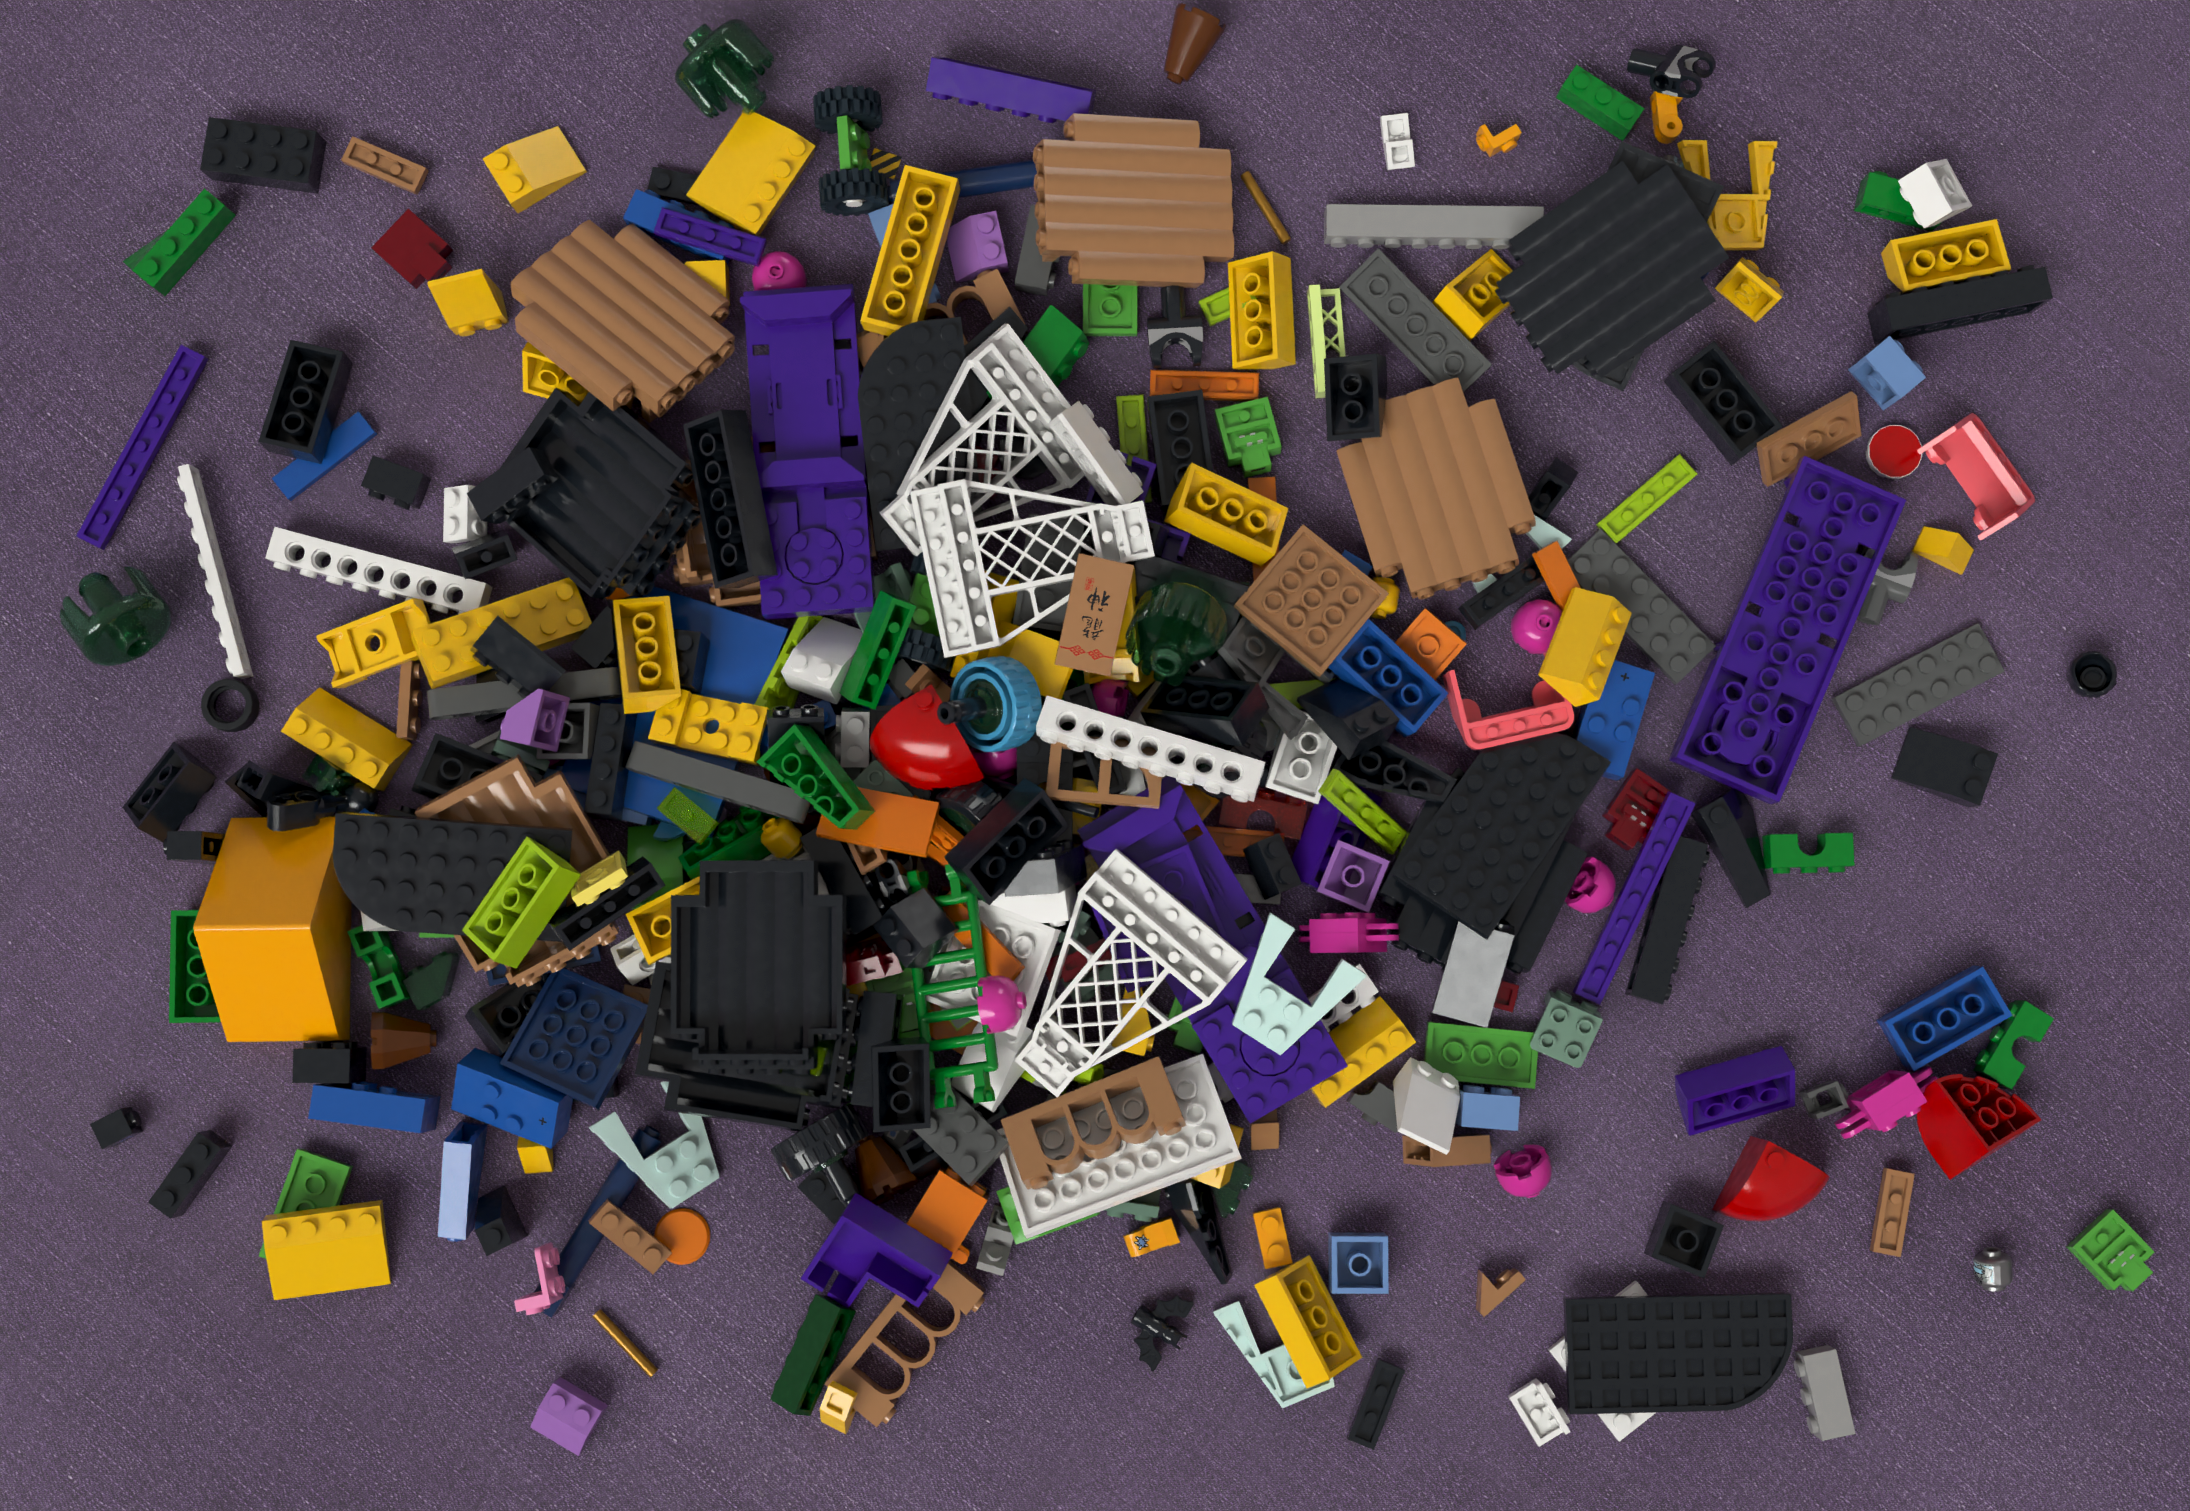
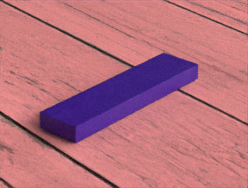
[654,207,767,267]

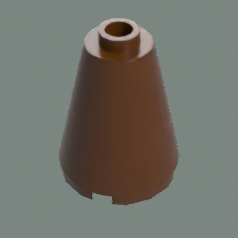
[1164,3,1227,85]

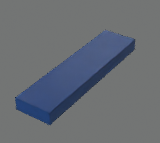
[272,411,377,501]

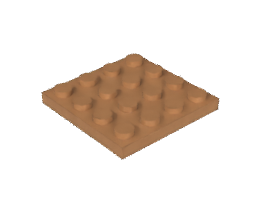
[1234,525,1389,678]

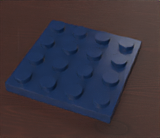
[500,968,648,1110]

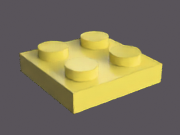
[571,850,628,906]

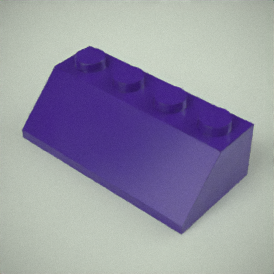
[1292,774,1383,890]
[1675,1046,1795,1136]

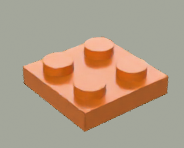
[1395,607,1467,680]

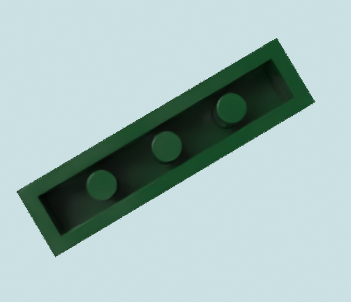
[770,1294,856,1416]

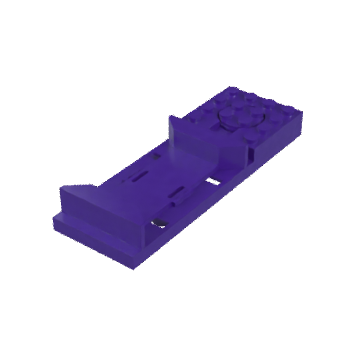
[740,284,876,619]
[1669,456,1906,804]
[1077,776,1348,1124]

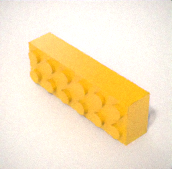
[860,165,961,336]
[411,577,592,689]

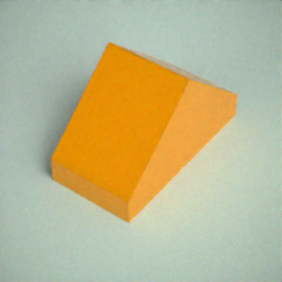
[193,817,352,1042]

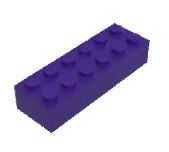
[926,56,1097,123]

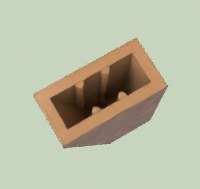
[1402,1133,1492,1167]

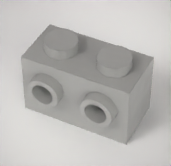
[835,707,870,768]

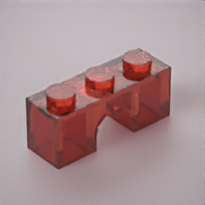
[1219,790,1307,840]

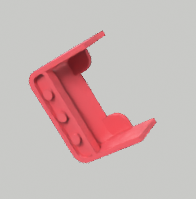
[1917,413,2035,540]
[1443,651,1574,750]

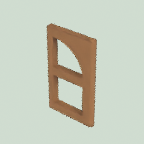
[1046,736,1162,809]

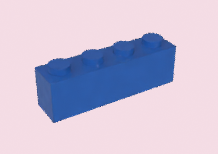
[623,189,735,265]

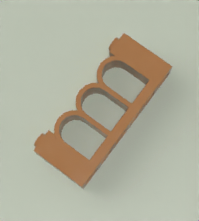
[858,269,1028,367]
[1001,1056,1187,1189]
[825,1260,985,1427]

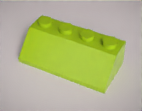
[462,837,581,969]

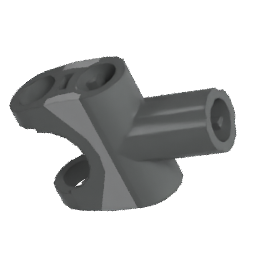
[1857,546,1918,626]

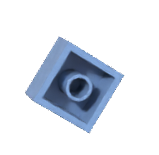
[1848,336,1926,411]
[1455,1085,1520,1131]
[1328,1232,1389,1294]

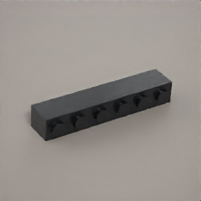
[1625,836,1710,1004]

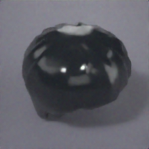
[2066,651,2117,698]

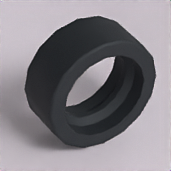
[201,679,260,732]

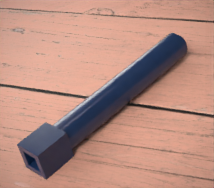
[887,159,1037,204]
[535,1125,662,1318]

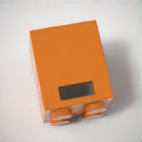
[907,1166,990,1264]

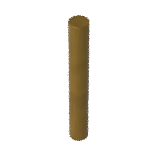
[1240,171,1291,245]
[592,1309,658,1377]

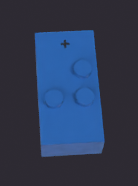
[1328,618,1449,738]
[1572,660,1655,781]
[1877,965,2013,1071]
[451,1048,573,1149]
[308,1081,441,1133]

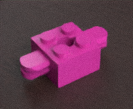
[1299,913,1399,953]
[1834,1066,1937,1139]

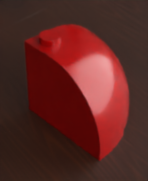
[870,684,984,790]
[1917,1074,2041,1180]
[1712,1136,1830,1222]

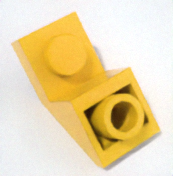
[820,1381,858,1434]

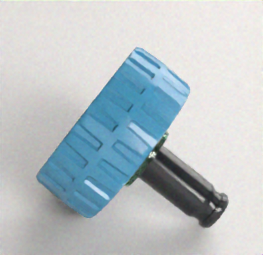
[937,656,1042,752]

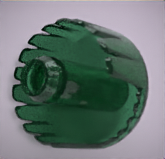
[675,19,774,119]
[60,566,171,666]
[1125,582,1228,686]

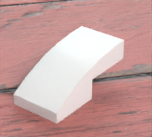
[1380,113,1415,170]

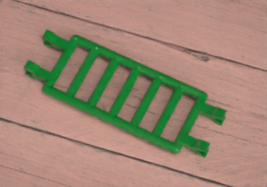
[907,864,998,1109]

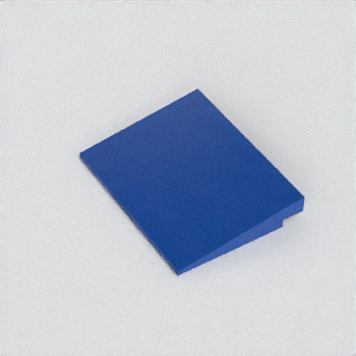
[561,587,790,838]

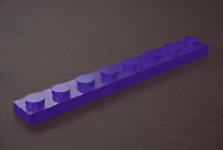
[76,345,208,550]
[1573,791,1696,1005]

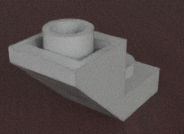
[976,1205,1014,1276]

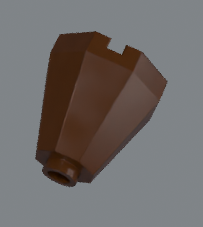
[371,1012,437,1069]
[855,1135,919,1206]

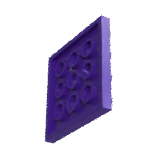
[1091,844,1231,993]

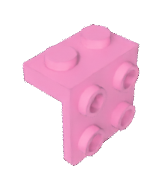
[514,1242,565,1315]

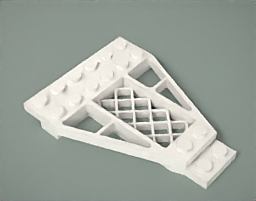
[880,323,1084,556]
[910,479,1155,658]
[1014,849,1248,1098]

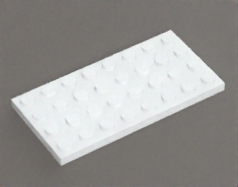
[997,1054,1242,1238]

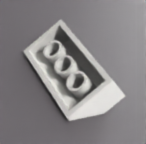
[1048,401,1144,506]

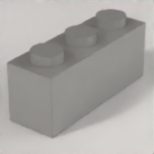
[1794,1345,1856,1441]

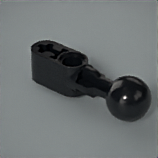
[267,782,379,831]

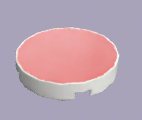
[1866,425,1922,479]

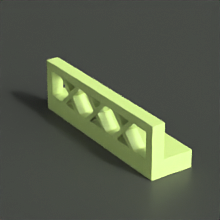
[1307,285,1346,398]

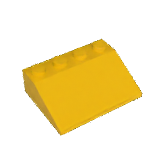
[686,108,816,236]
[262,1200,391,1300]

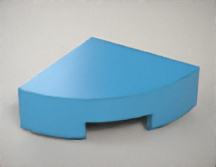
[653,822,689,841]

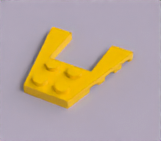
[1677,140,1777,250]

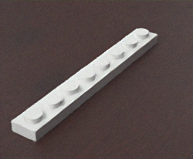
[177,464,253,679]

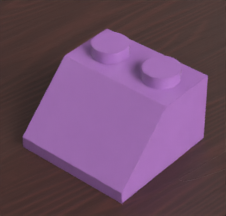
[947,211,1009,283]
[500,689,570,752]
[1317,840,1390,913]
[530,1377,608,1456]

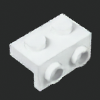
[443,485,487,543]
[1508,1378,1570,1447]

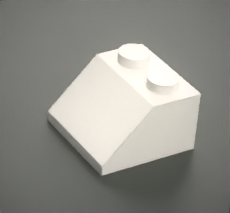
[1898,159,1972,228]

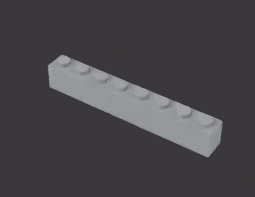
[1324,204,1544,250]

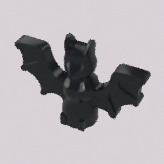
[1131,1295,1194,1372]

